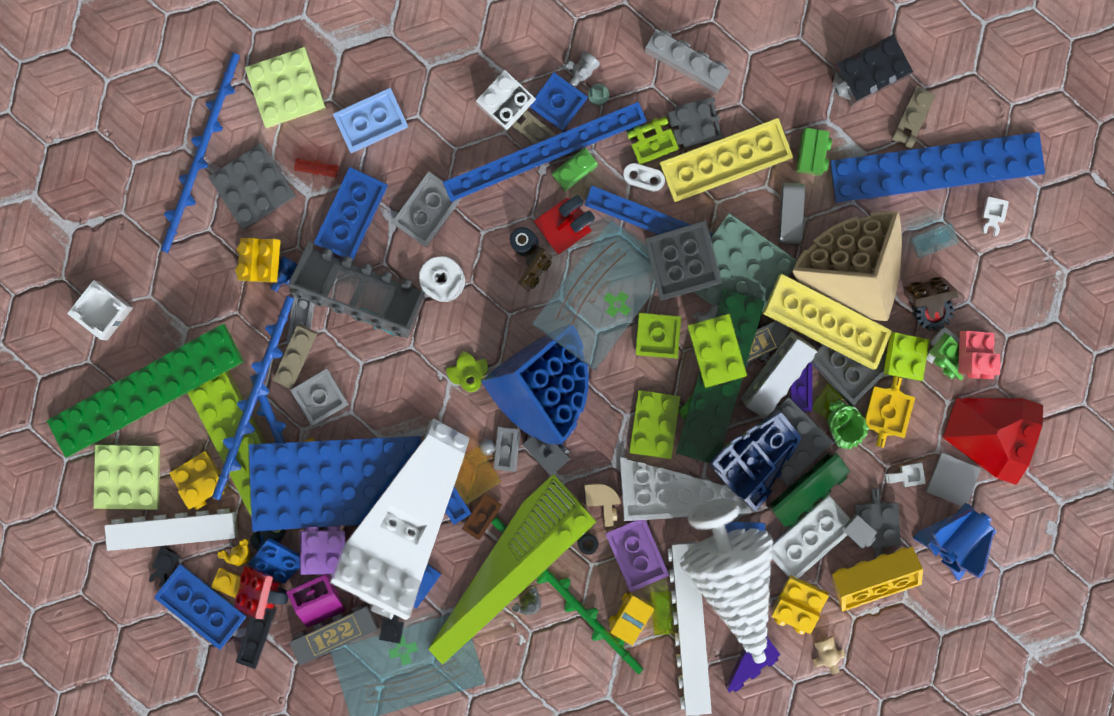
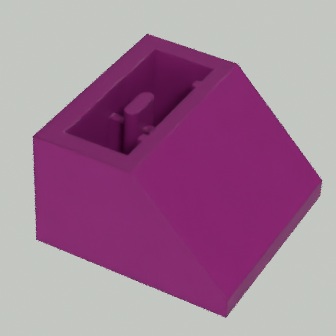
[286,574,346,628]

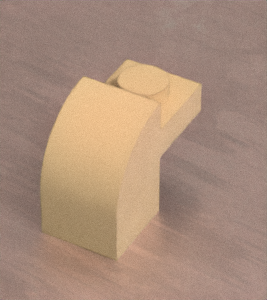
[585,483,620,527]

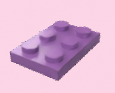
[605,520,669,592]

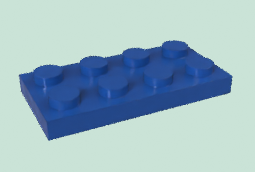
[314,167,388,262]
[154,564,248,650]

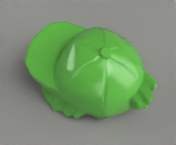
[827,400,869,449]

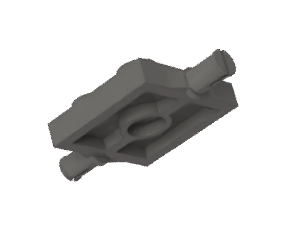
[854,488,901,558]

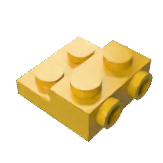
[235,238,280,282]
[169,451,229,511]
[772,575,829,634]

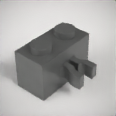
[522,436,570,476]

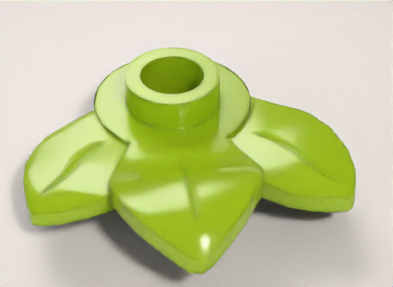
[446,351,488,392]

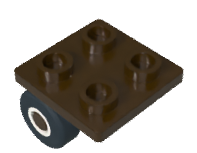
[510,227,552,292]

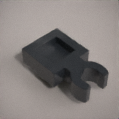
[149,547,182,587]
[379,614,405,644]

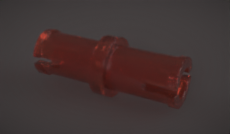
[294,158,339,178]

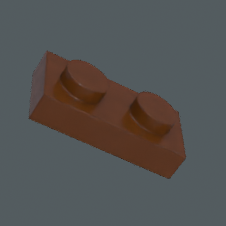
[462,493,503,540]

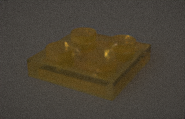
[454,446,502,505]

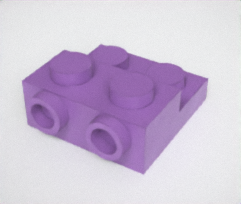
[300,526,345,575]

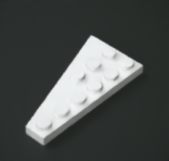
[619,457,751,521]

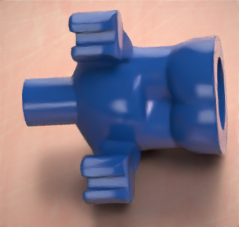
[270,256,298,292]

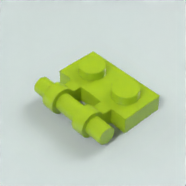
[626,116,679,165]

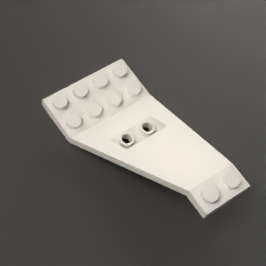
[331,419,470,620]

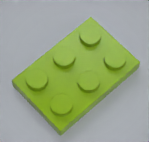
[687,314,747,388]
[629,390,680,459]

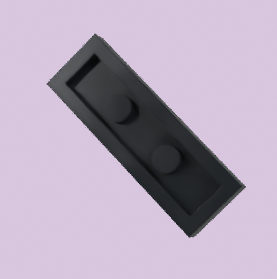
[235,606,277,669]

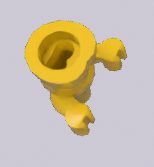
[217,538,251,566]

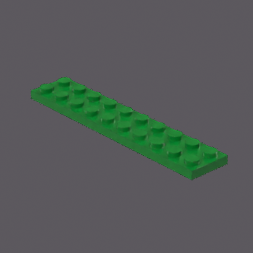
[46,324,244,458]

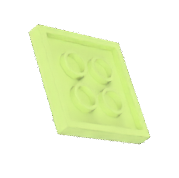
[245,47,326,128]
[94,445,160,510]

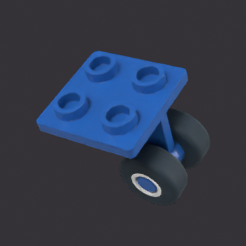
[248,529,300,584]

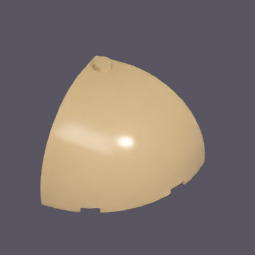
[793,211,902,321]

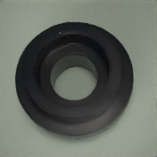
[577,533,599,555]

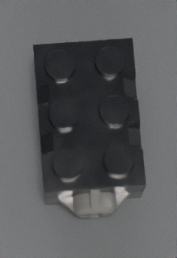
[831,34,913,107]

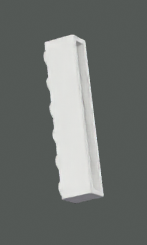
[105,508,238,551]

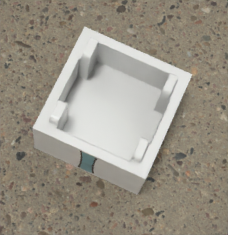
[67,280,133,340]

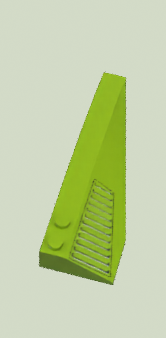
[428,474,597,665]

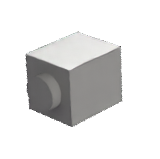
[841,514,877,548]

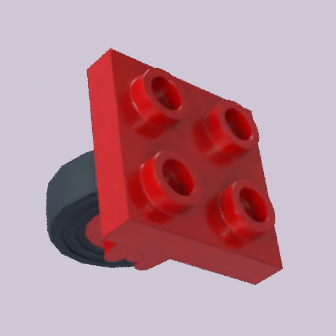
[235,566,289,619]

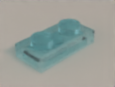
[911,223,959,259]

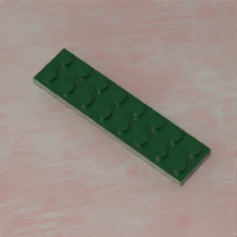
[675,289,765,463]

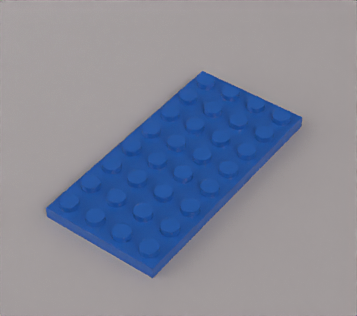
[248,436,421,531]

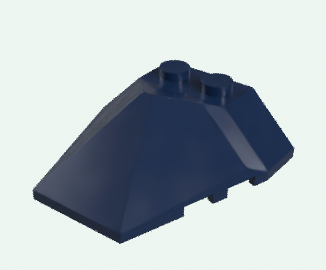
[709,411,802,512]

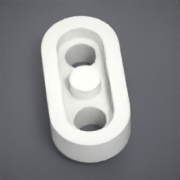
[623,163,665,191]

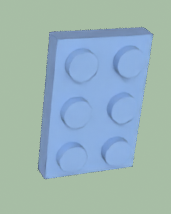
[333,88,408,153]

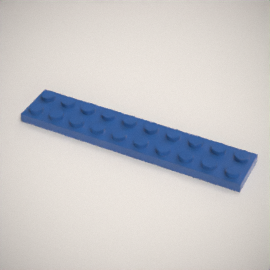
[829,132,1045,203]

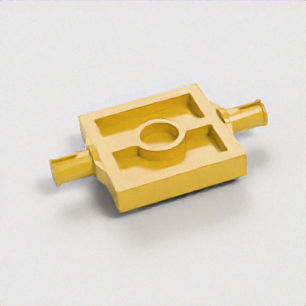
[865,376,915,448]

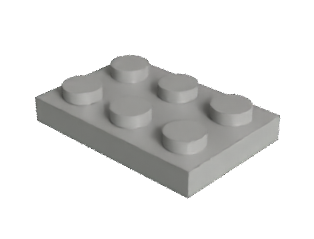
[392,171,462,248]

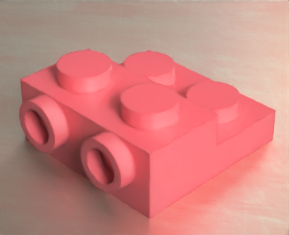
[958,331,1001,379]

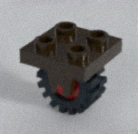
[903,277,958,331]

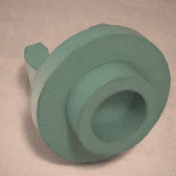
[588,84,609,106]

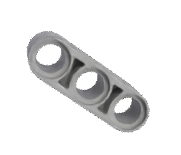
[778,182,805,245]

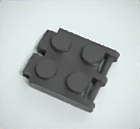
[668,97,724,149]

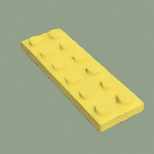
[659,118,793,203]
[763,274,892,370]

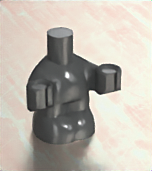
[512,586,542,615]

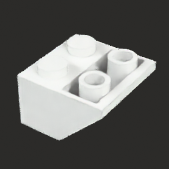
[476,70,536,130]

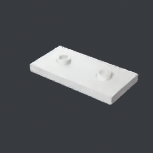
[771,495,850,578]

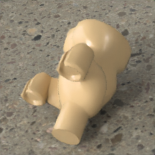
[812,637,846,675]

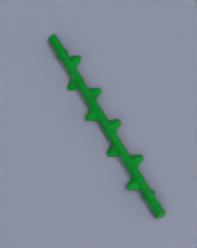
[491,517,644,675]

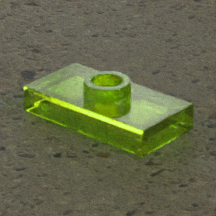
[812,382,843,419]

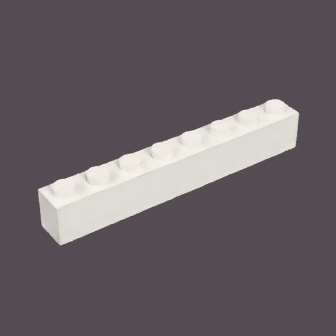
[668,541,712,716]

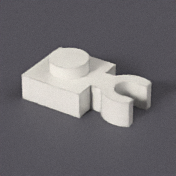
[981,197,1009,236]

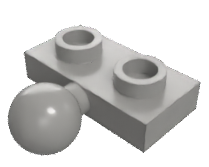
[479,427,521,472]

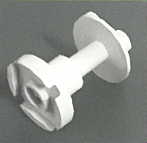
[419,257,465,302]

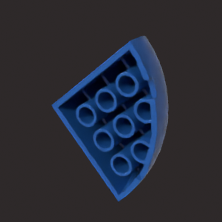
[481,324,589,444]

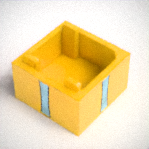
[608,591,655,646]

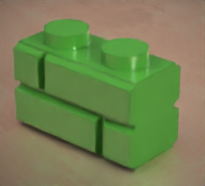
[796,128,832,176]
[551,148,598,193]

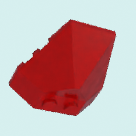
[942,398,1043,485]

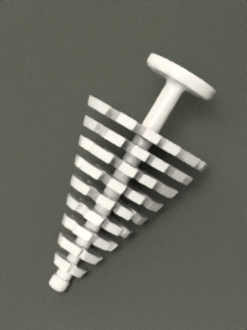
[680,498,772,663]

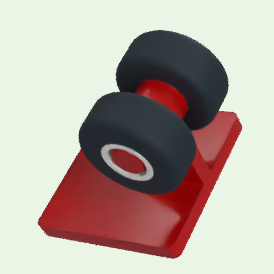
[534,195,595,255]

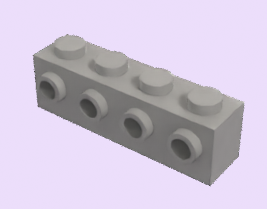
[645,29,730,93]
[741,331,817,419]

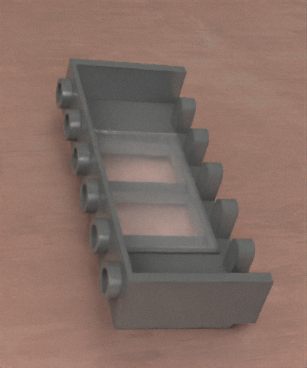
[289,241,427,338]

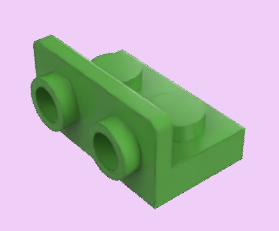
[929,333,964,381]

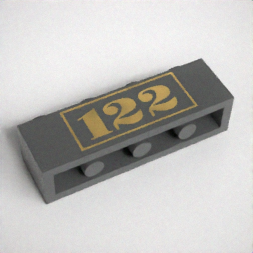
[746,320,790,367]
[289,603,379,666]

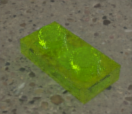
[650,591,676,635]

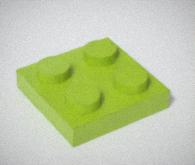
[635,313,681,359]
[883,332,930,381]

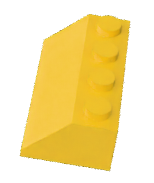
[832,547,923,612]

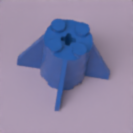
[913,503,997,581]

